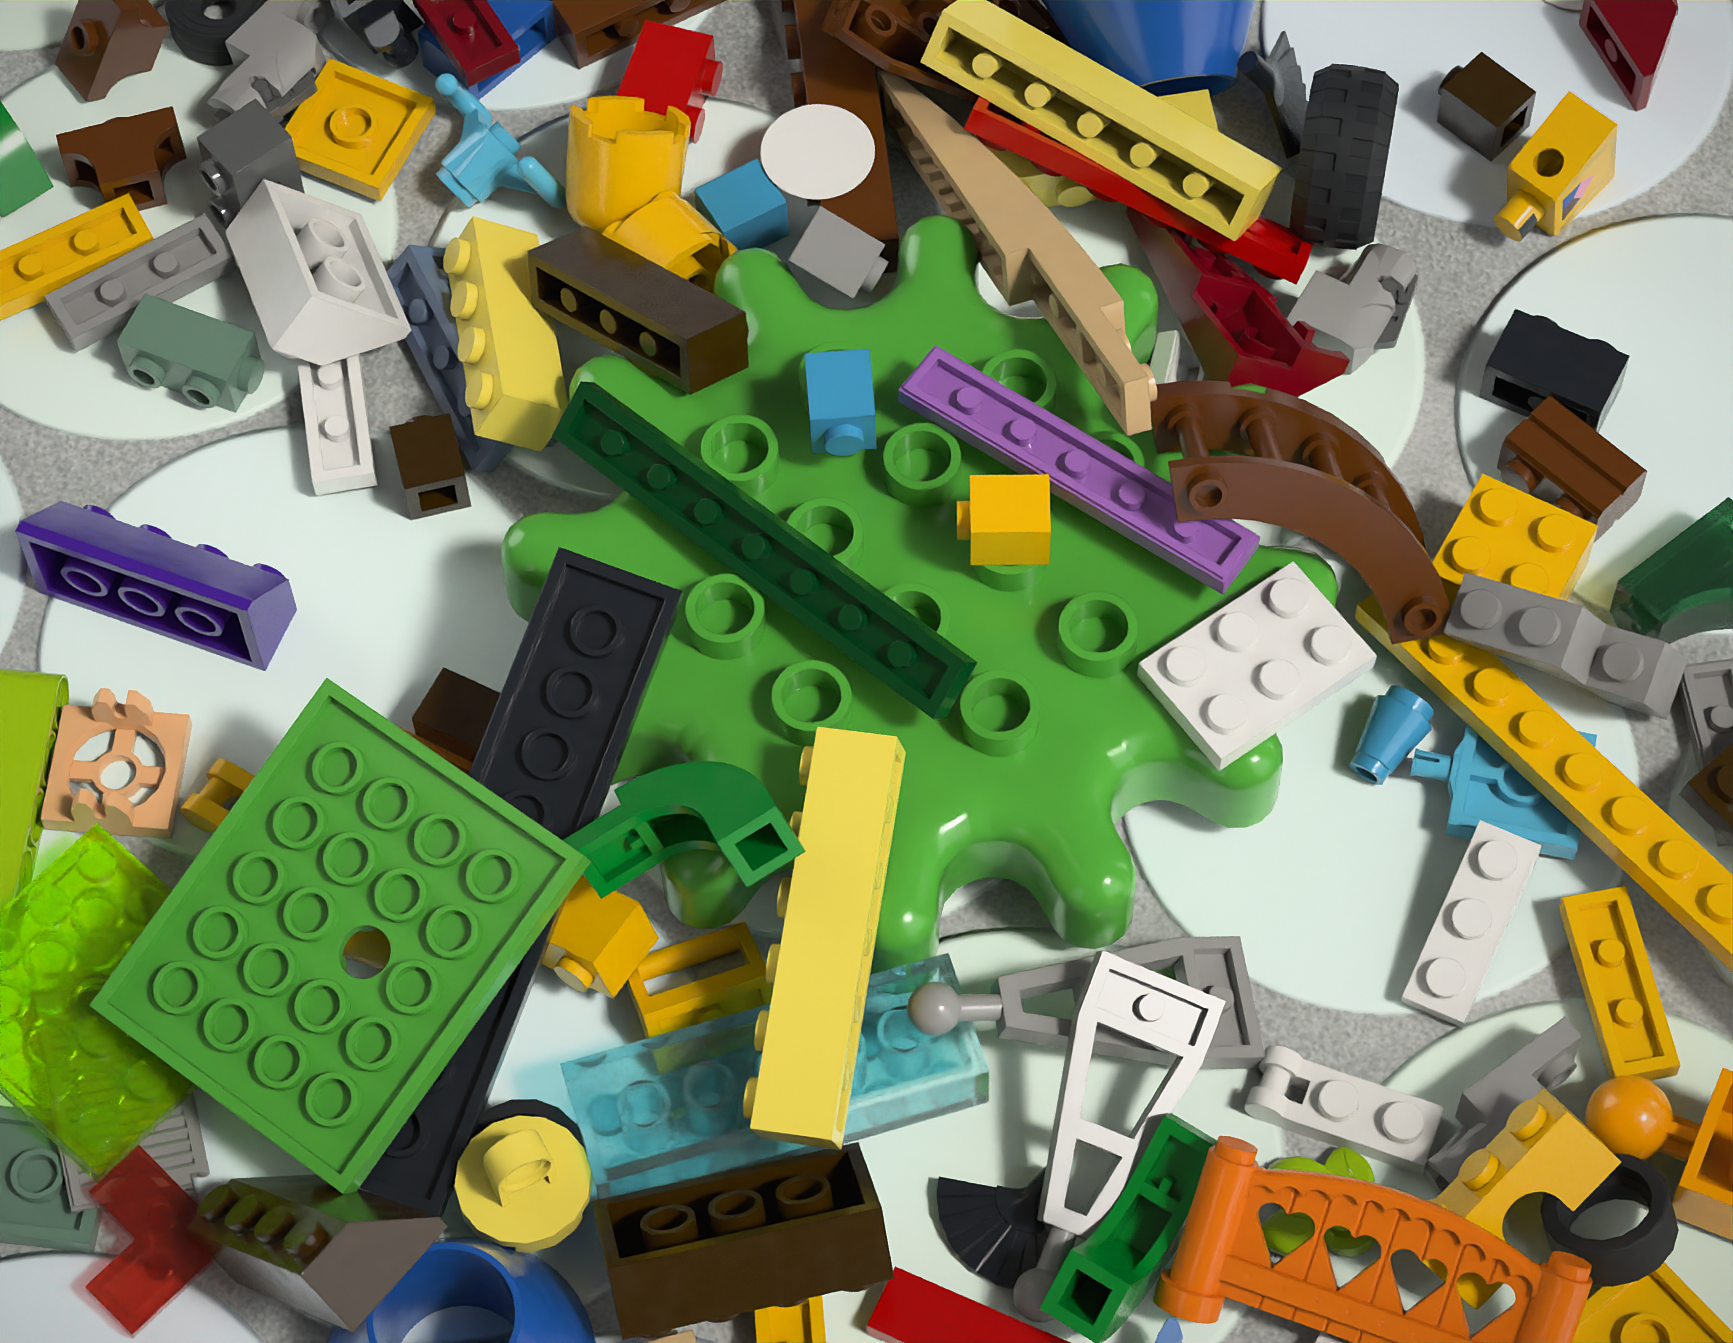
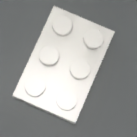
[1137,561,1377,771]

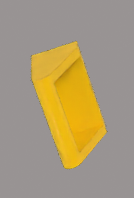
[626,921,773,1067]

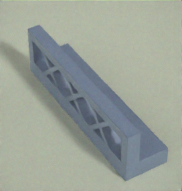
[387,245,557,472]

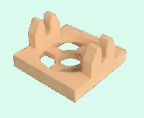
[40,688,193,839]

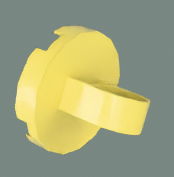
[454,1115,593,1253]

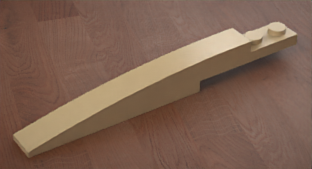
[878,70,1157,436]

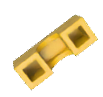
[1422,1087,1621,1311]

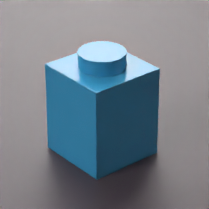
[694,159,789,250]
[804,349,877,456]

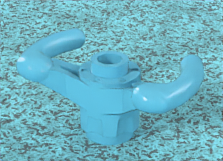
[435,73,566,208]

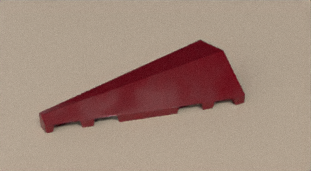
[1125,206,1351,397]

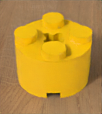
[602,191,738,294]

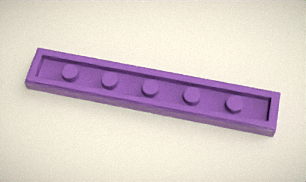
[898,345,1260,595]

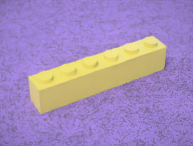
[920,0,1283,241]
[743,727,906,1150]

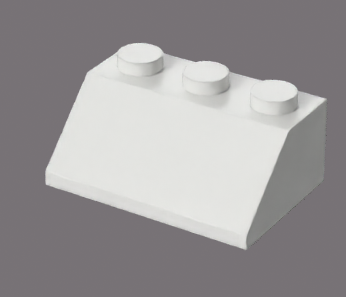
[225,179,411,366]

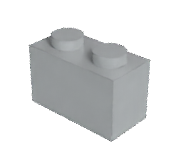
[788,206,889,299]

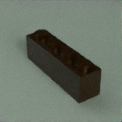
[527,226,749,395]

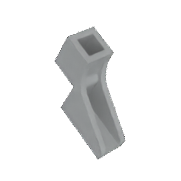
[1444,572,1688,720]

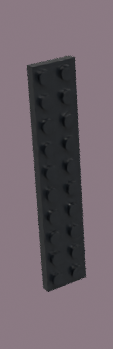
[359,547,684,1219]

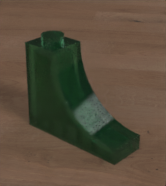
[1609,497,1733,644]

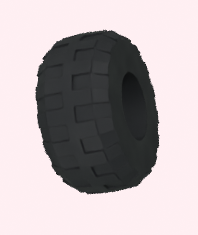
[1289,63,1399,250]

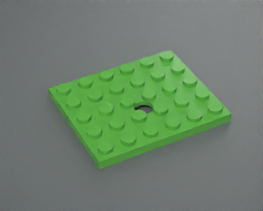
[89,677,591,1194]

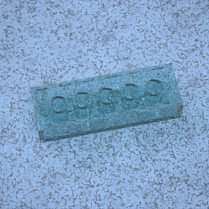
[560,953,989,1200]

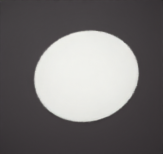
[760,104,875,200]

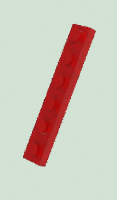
[964,96,1314,285]

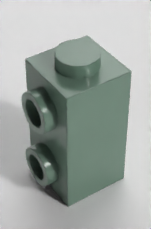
[117,293,265,413]

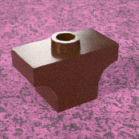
[54,0,169,101]
[56,106,187,211]

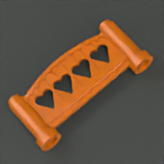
[1153,1136,1593,1343]

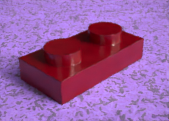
[412,0,521,87]

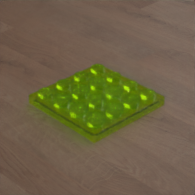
[0,823,198,1184]

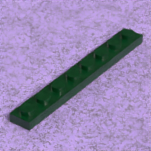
[552,381,978,719]

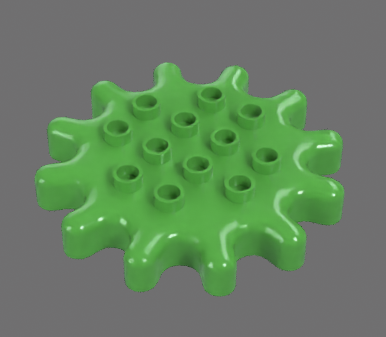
[500,214,1338,987]

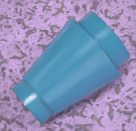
[1349,685,1434,785]

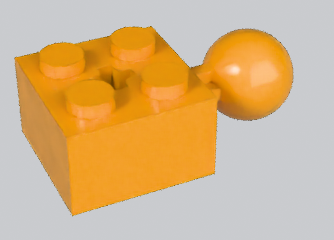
[1585,1068,1733,1240]

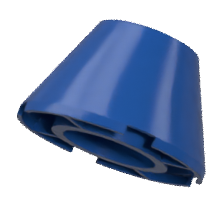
[1042,0,1256,97]
[327,1237,596,1343]

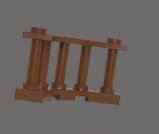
[1150,380,1451,644]

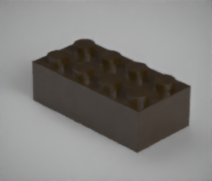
[592,1142,894,1340]

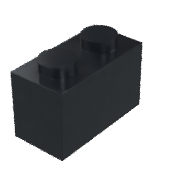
[1479,308,1630,433]

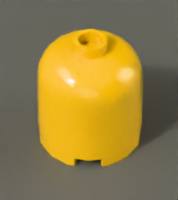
[565,96,691,234]

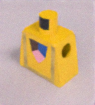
[1493,91,1618,242]

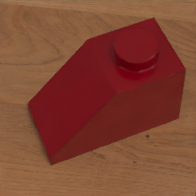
[1579,0,1678,112]

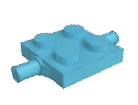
[1410,723,1597,860]

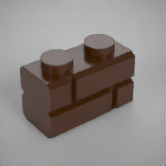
[1497,396,1647,543]

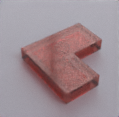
[85,1145,215,1339]

